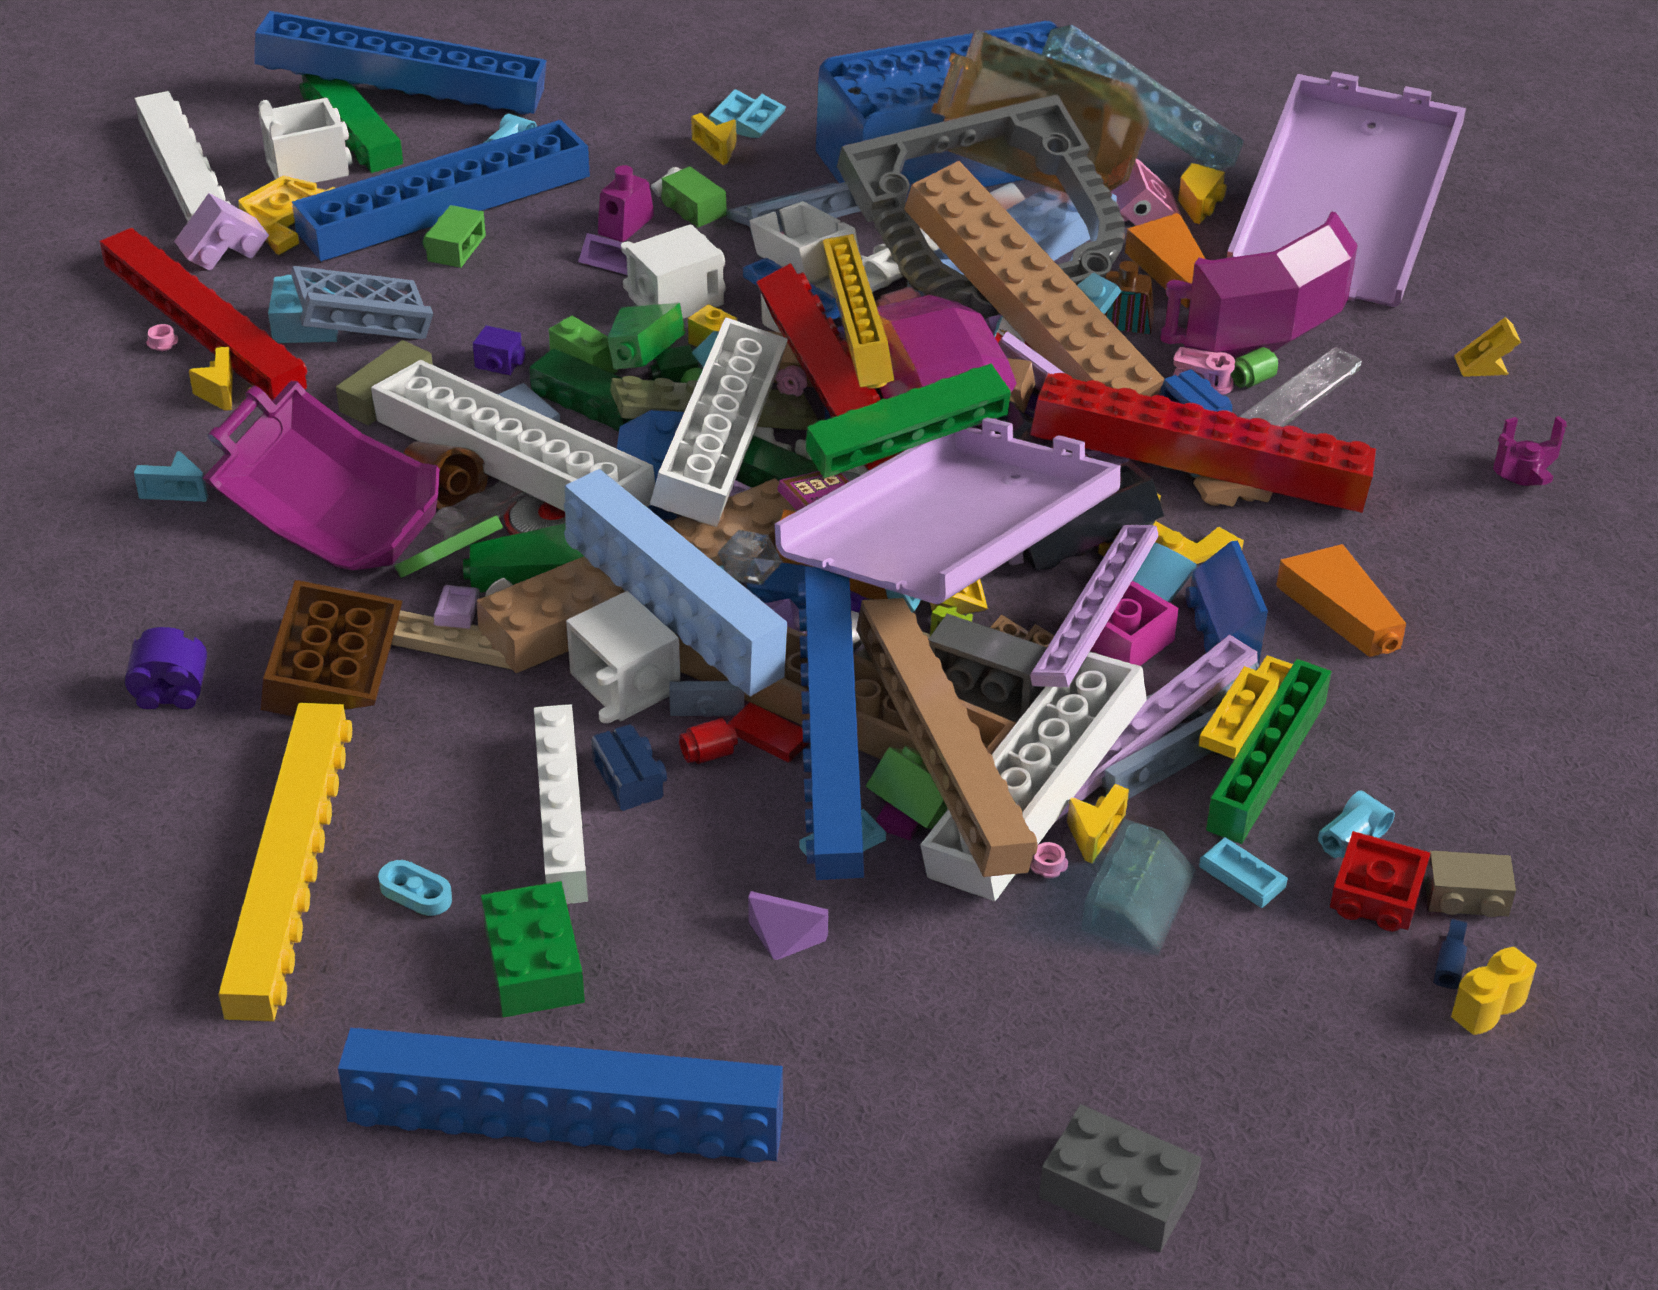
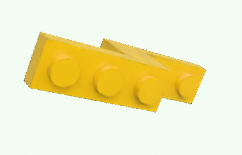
[1199,655,1293,759]

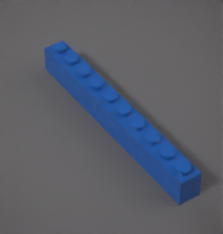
[798,567,864,880]

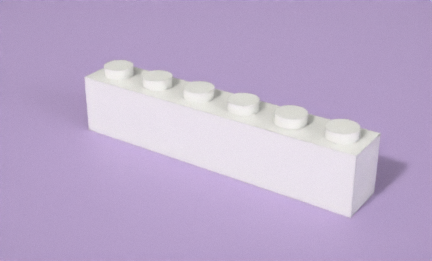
[534,704,588,904]

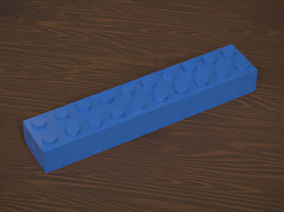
[254,11,547,114]
[292,120,590,261]
[338,1027,783,1162]

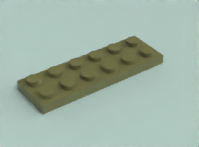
[610,376,818,430]

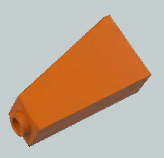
[1125,213,1205,308]
[1276,544,1406,657]

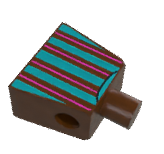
[1104,261,1154,334]

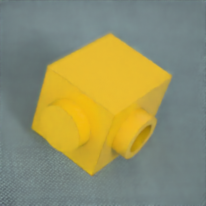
[688,304,737,347]

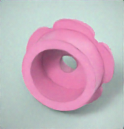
[146,324,178,351]
[776,366,807,397]
[1030,842,1068,878]

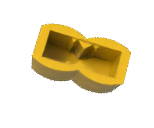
[1451,947,1537,1035]

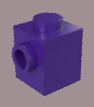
[473,325,525,375]

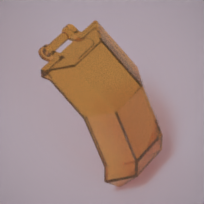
[931,29,1149,193]

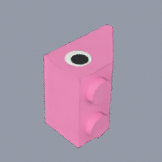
[1108,156,1183,226]

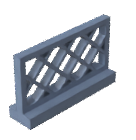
[726,182,861,237]
[291,266,433,339]
[1101,691,1218,799]

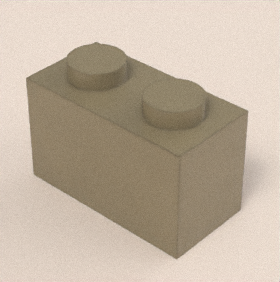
[1424,850,1516,917]

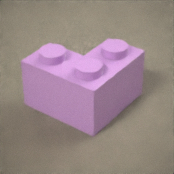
[174,193,269,270]

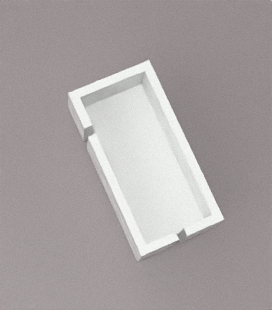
[749,201,861,284]

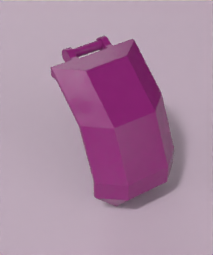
[1160,211,1358,365]
[837,295,1017,426]
[202,381,440,570]

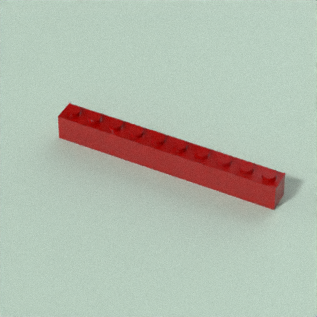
[100,227,307,401]

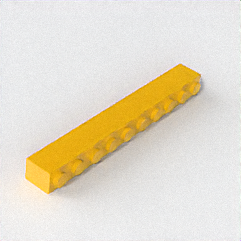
[822,234,894,388]
[219,703,352,1021]

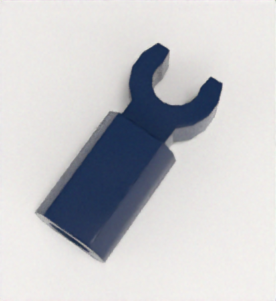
[1433,919,1468,989]

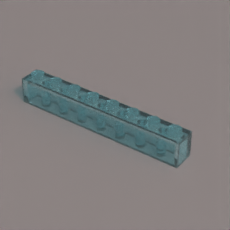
[1041,24,1244,170]

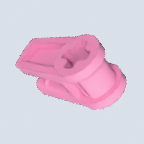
[1173,347,1235,395]

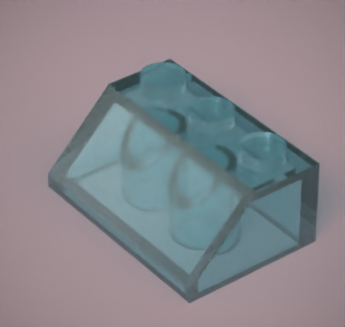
[1082,819,1196,955]

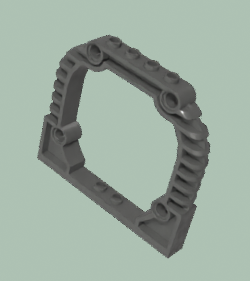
[837,95,1125,319]

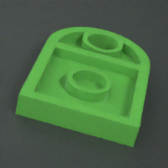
[394,515,503,578]

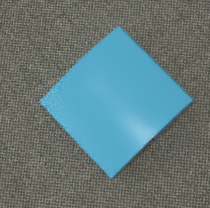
[709,89,786,138]
[1133,542,1197,603]

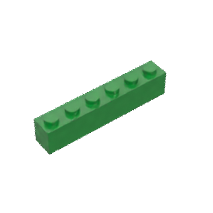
[299,74,403,173]
[805,363,1011,479]
[1206,659,1332,844]

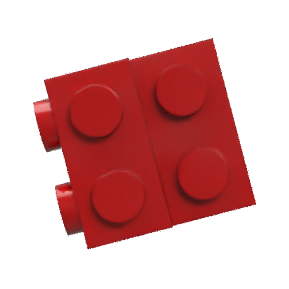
[1330,831,1431,931]

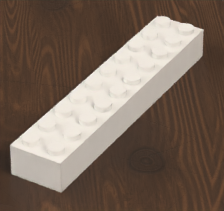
[371,360,655,511]

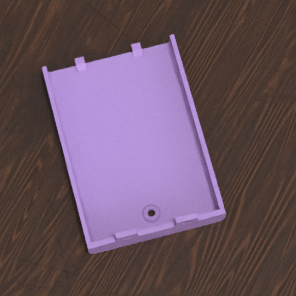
[1227,72,1466,307]
[775,417,1120,604]

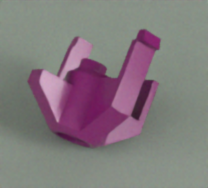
[1493,416,1567,486]

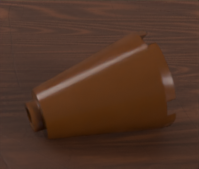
[403,442,488,515]

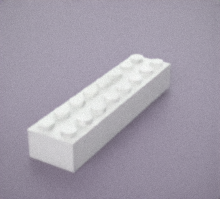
[650,317,788,527]
[920,652,1146,901]

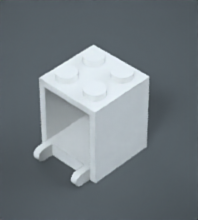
[259,98,352,183]
[621,224,726,319]
[566,591,680,723]

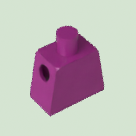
[598,165,654,242]

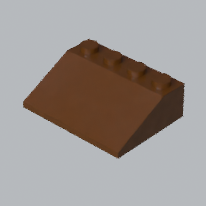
[260,580,403,717]

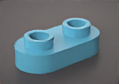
[378,860,452,916]

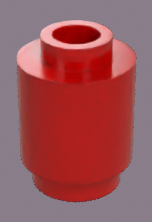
[679,718,738,764]

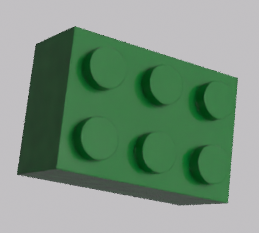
[481,881,585,1018]

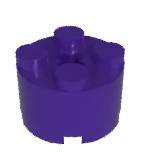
[125,627,207,709]

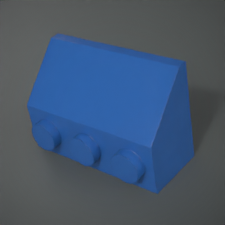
[617,410,684,520]
[1185,540,1268,664]

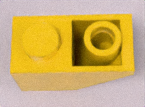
[1178,163,1227,224]

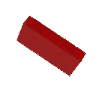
[728,702,809,763]

